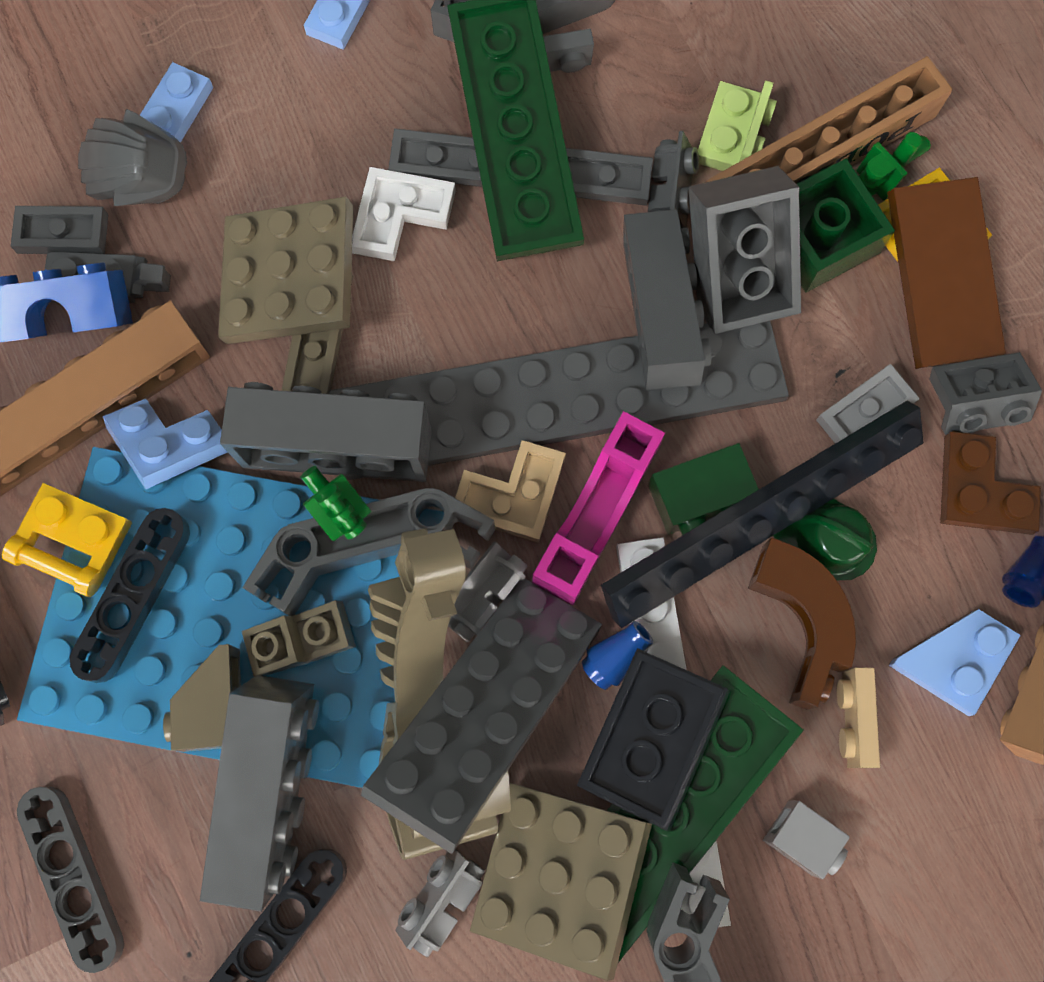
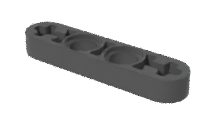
[17,787,124,973]

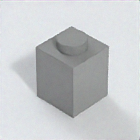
[763,800,850,879]

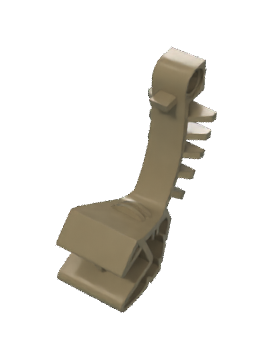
[368,528,511,860]

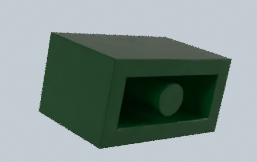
[648,443,759,536]

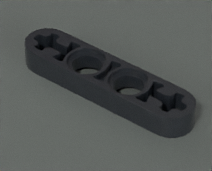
[69,508,190,683]
[209,849,347,982]

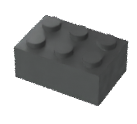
[689,166,801,334]

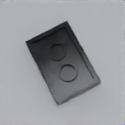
[577,648,731,831]

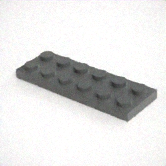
[361,578,602,854]

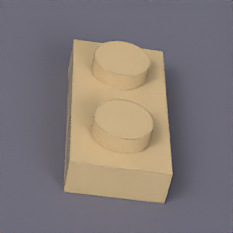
[837,668,880,768]

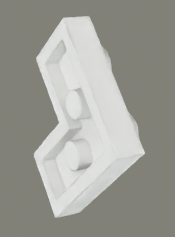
[352,167,456,261]

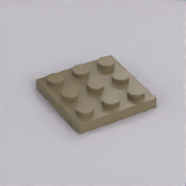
[218,197,353,344]
[470,783,652,981]

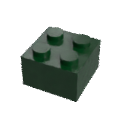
[797,158,895,293]

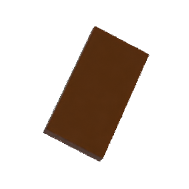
[887,177,1006,369]

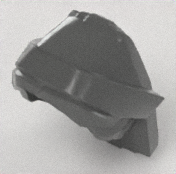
[78,109,187,206]

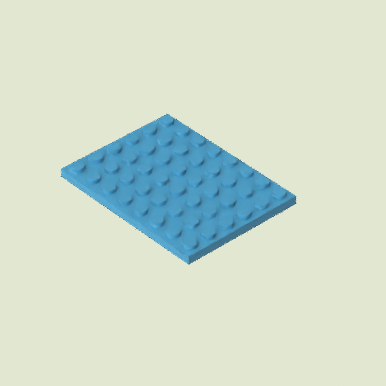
[17,447,444,788]

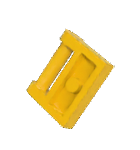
[2,483,132,597]

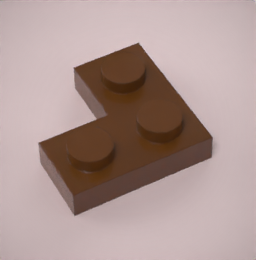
[940,431,1041,535]

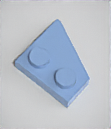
[889,609,1020,716]

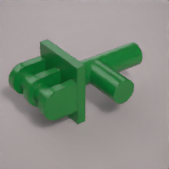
[856,132,931,201]
[300,466,372,542]

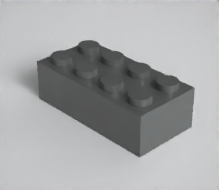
[220,382,432,482]
[200,675,319,912]

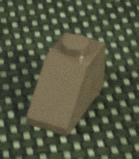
[163,644,241,752]

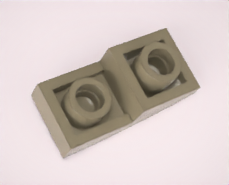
[242,600,356,677]

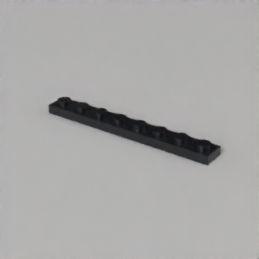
[601,400,924,629]

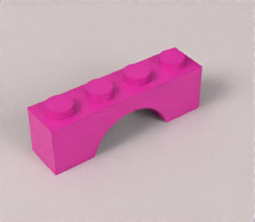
[532,411,665,606]

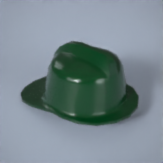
[773,499,877,580]

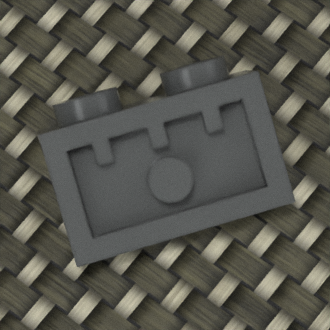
[929,352,1042,435]

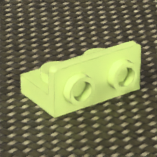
[698,80,777,171]

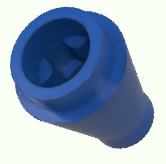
[582,621,653,690]

